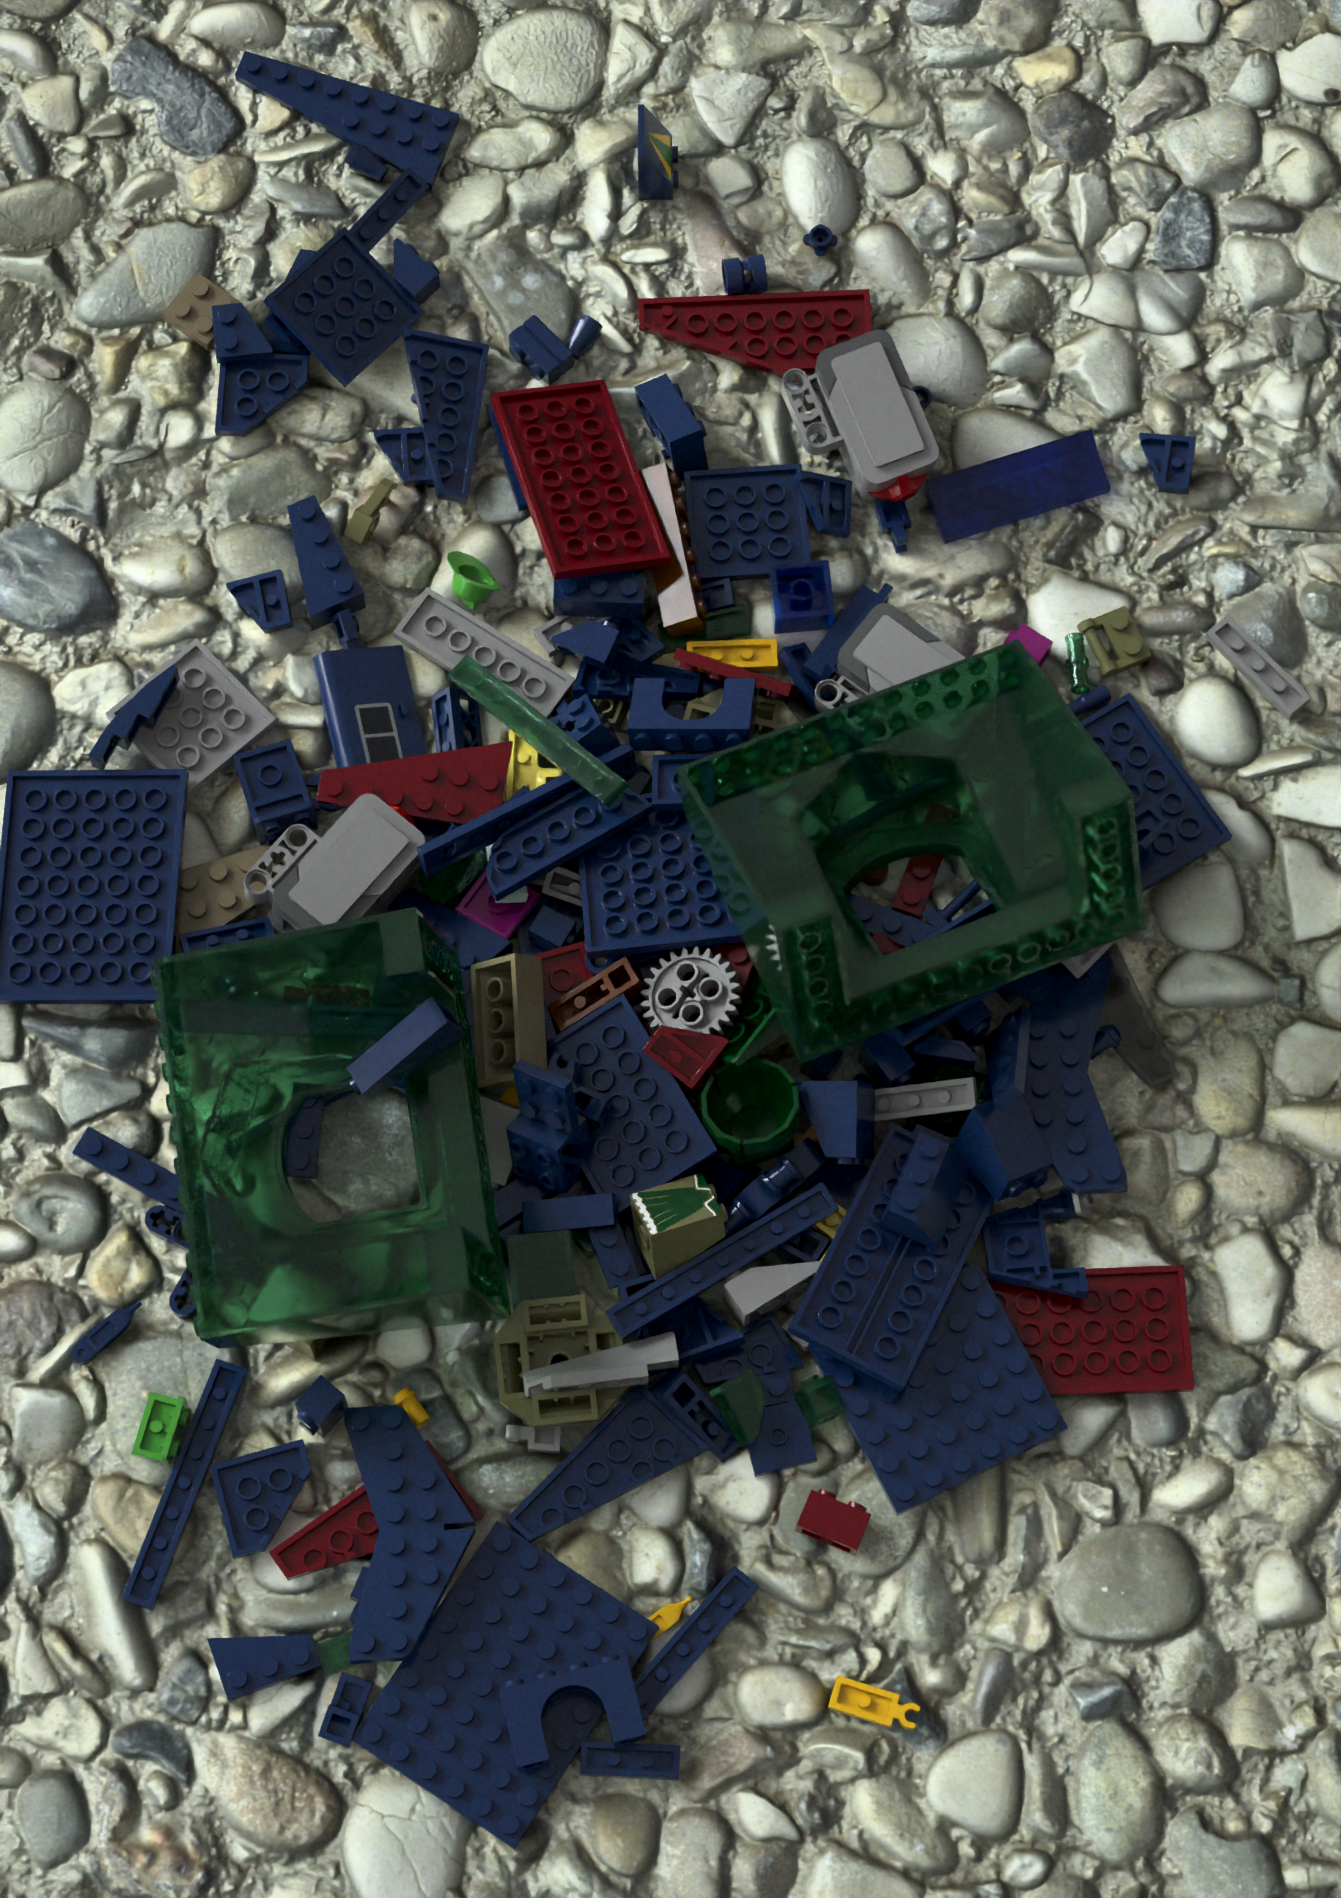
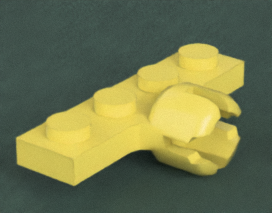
[506,728,565,801]

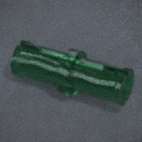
[1065,633,1090,695]

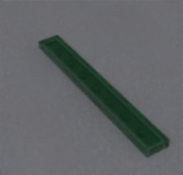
[446,654,629,808]

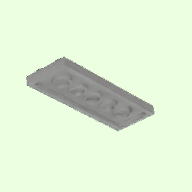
[393,587,576,728]

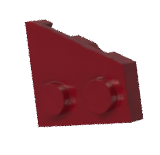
[641,1025,729,1089]

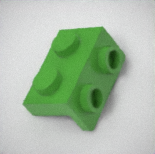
[131,1392,191,1465]

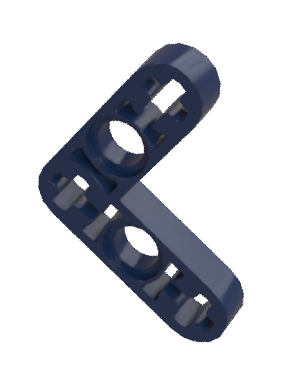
[145,1205,230,1319]

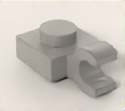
[505,1425,561,1454]

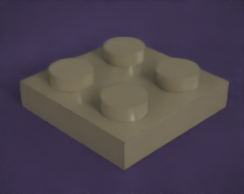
[161,273,244,350]

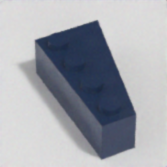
[287,495,366,631]

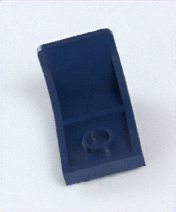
[232,738,319,846]

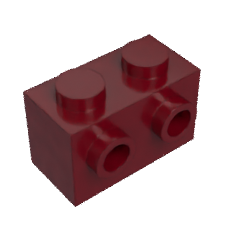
[795,1489,871,1556]

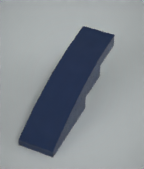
[89,666,180,770]

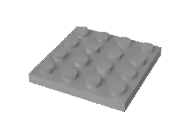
[105,638,277,798]

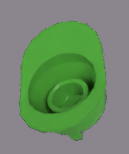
[447,551,501,609]

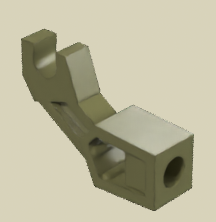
[343,478,398,545]

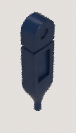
[71,1301,142,1365]

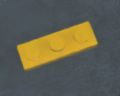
[686,638,778,673]

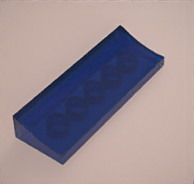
[924,429,1111,544]

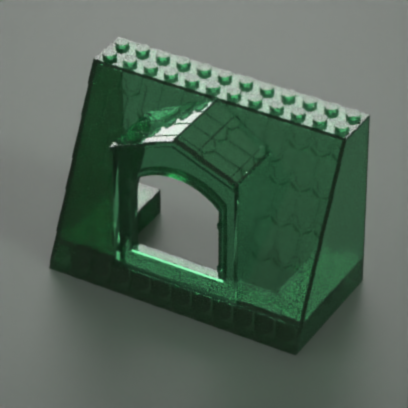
[676,639,1146,1064]
[150,907,512,1349]

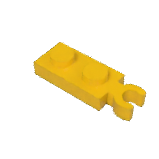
[827,1675,921,1730]

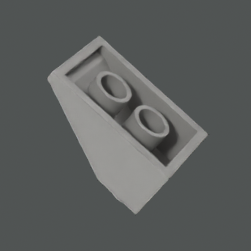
[722,1261,822,1328]

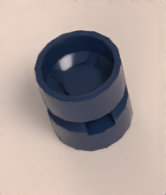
[722,254,768,295]

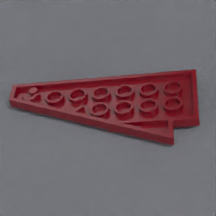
[638,289,872,384]

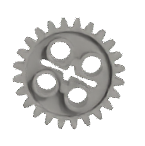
[641,946,743,1036]

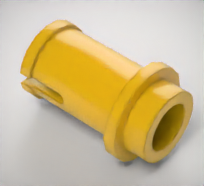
[393,1387,431,1429]

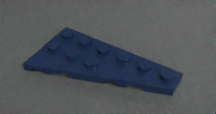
[506,1384,710,1542]

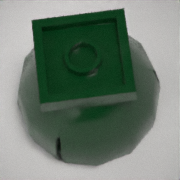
[700,1057,802,1170]

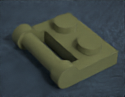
[1077,606,1152,678]

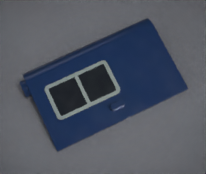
[313,645,427,768]

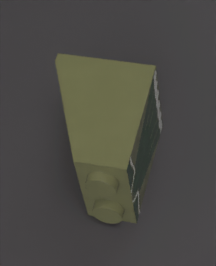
[630,1173,728,1281]

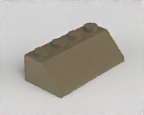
[471,953,548,1088]

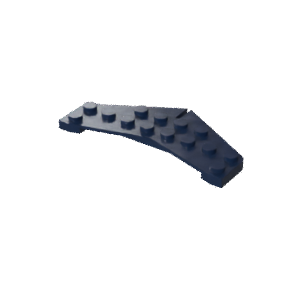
[1022,956,1128,1194]
[344,1405,476,1664]

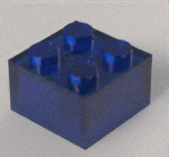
[768,560,835,634]

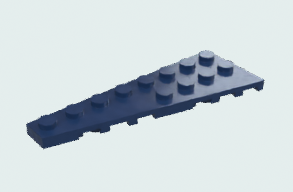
[235,51,460,190]

